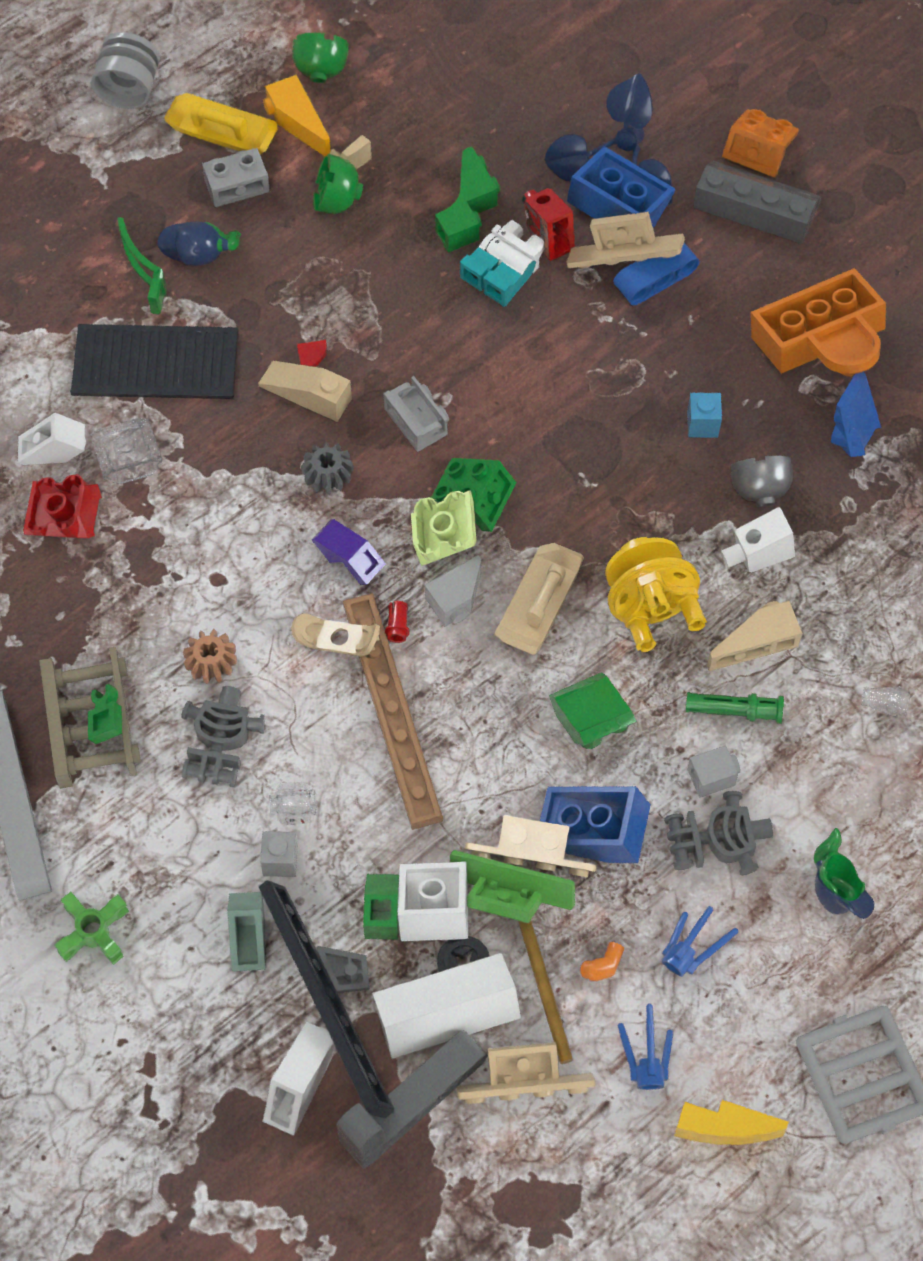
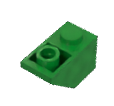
[363,874,399,940]

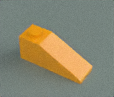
[263,75,331,157]

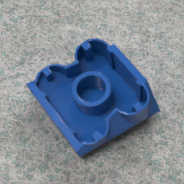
[831,372,881,457]

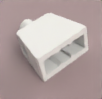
[721,507,795,572]

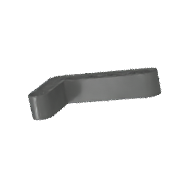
[337,1030,488,1169]

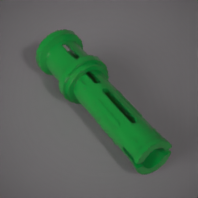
[686,692,784,724]

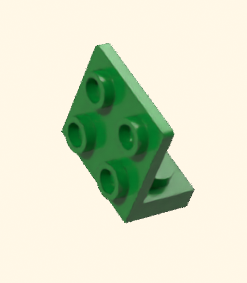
[431,458,517,532]

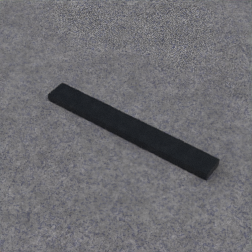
[258,880,394,1118]

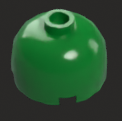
[292,33,349,83]
[313,154,363,214]

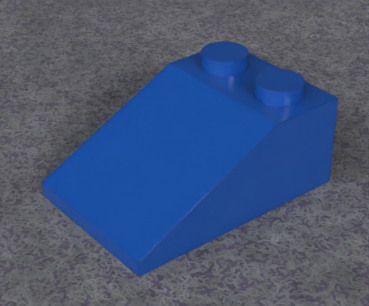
[540,786,651,863]

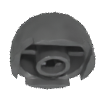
[731,456,793,507]

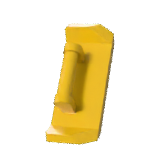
[164,93,278,154]

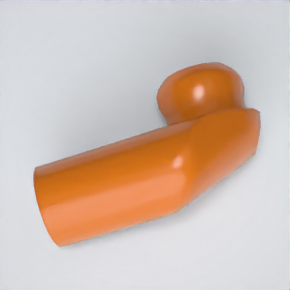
[580,942,625,981]

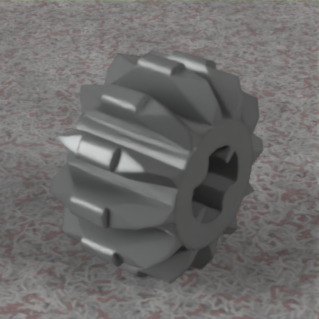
[301,441,354,495]

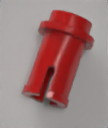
[385,601,410,643]

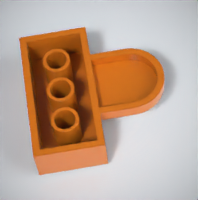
[751,268,886,377]

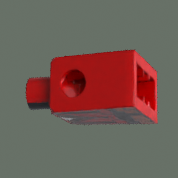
[522,189,575,261]

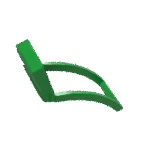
[117,217,166,315]

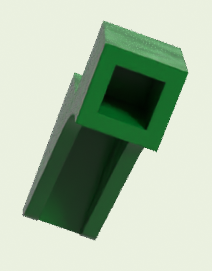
[435,146,500,253]

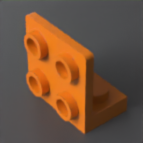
[722,109,799,177]

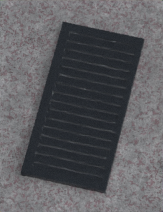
[70,324,238,399]

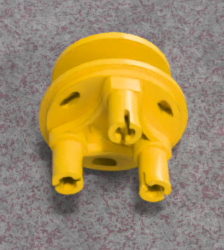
[605,537,707,652]

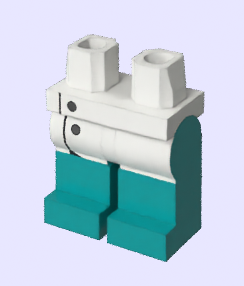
[460,220,545,307]

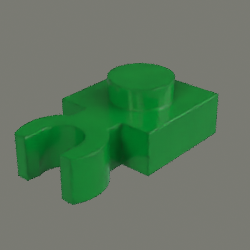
[88,684,122,744]

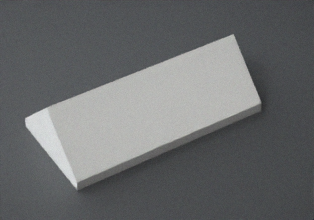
[372,953,521,1059]

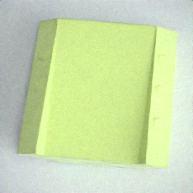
[411,490,477,566]

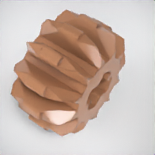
[183,628,237,684]

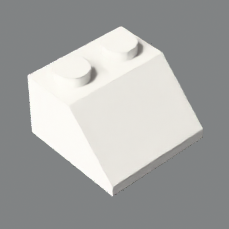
[398,862,468,941]

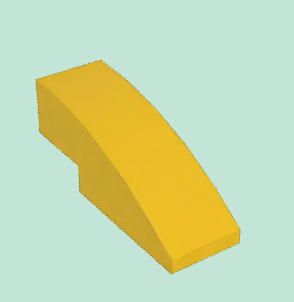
[674,1100,789,1145]

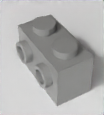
[202,148,270,207]

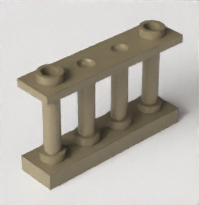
[39,647,141,789]

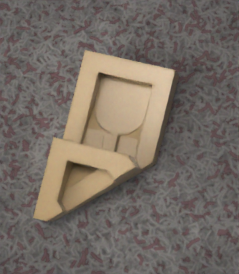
[330,135,371,169]

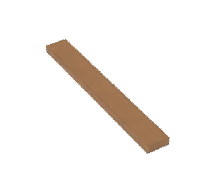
[343,593,443,830]

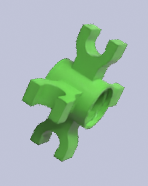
[54,892,129,965]

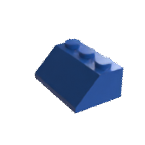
[566,146,675,229]

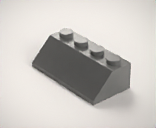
[693,161,822,244]

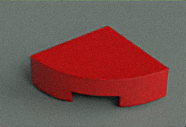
[297,340,327,367]

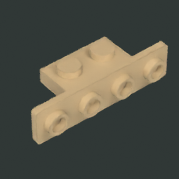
[566,212,685,269]
[465,815,597,877]
[456,1042,596,1104]

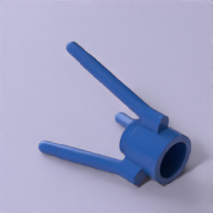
[661,906,738,977]
[618,1003,673,1090]

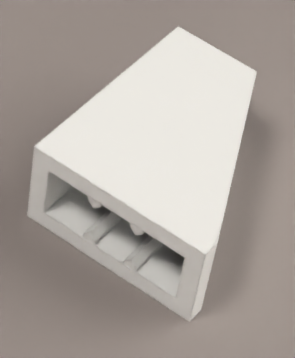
[263,1022,335,1135]

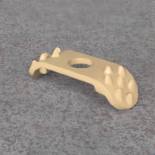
[291,613,380,656]

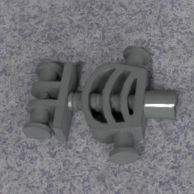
[181,686,265,788]
[664,791,773,876]

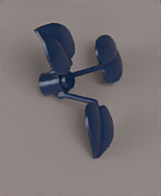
[545,73,673,205]

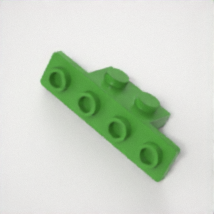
[450,850,575,923]

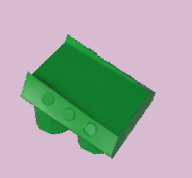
[549,672,637,749]

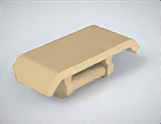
[494,543,584,655]

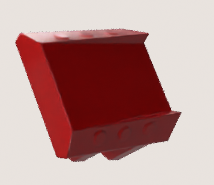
[23,474,102,538]

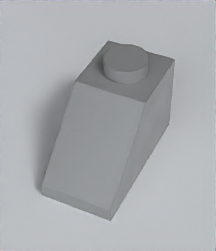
[425,555,481,627]

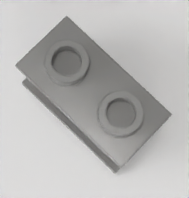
[384,376,449,452]

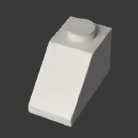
[18,413,86,465]

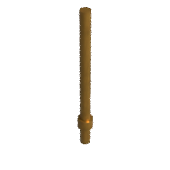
[518,920,573,1064]

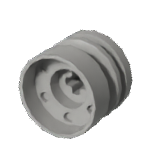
[91,32,160,109]

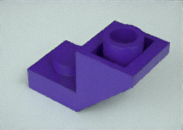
[311,519,386,585]

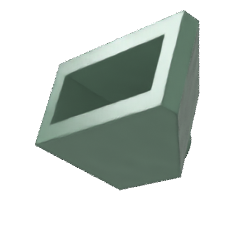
[227,892,266,971]

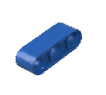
[613,243,699,305]

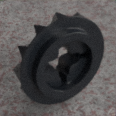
[437,936,490,972]

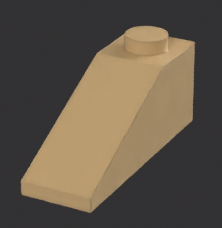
[258,361,352,422]
[707,601,802,671]

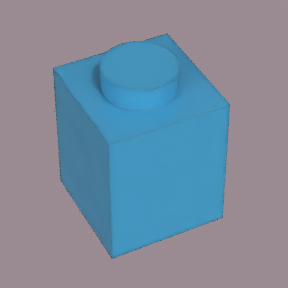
[687,393,722,438]

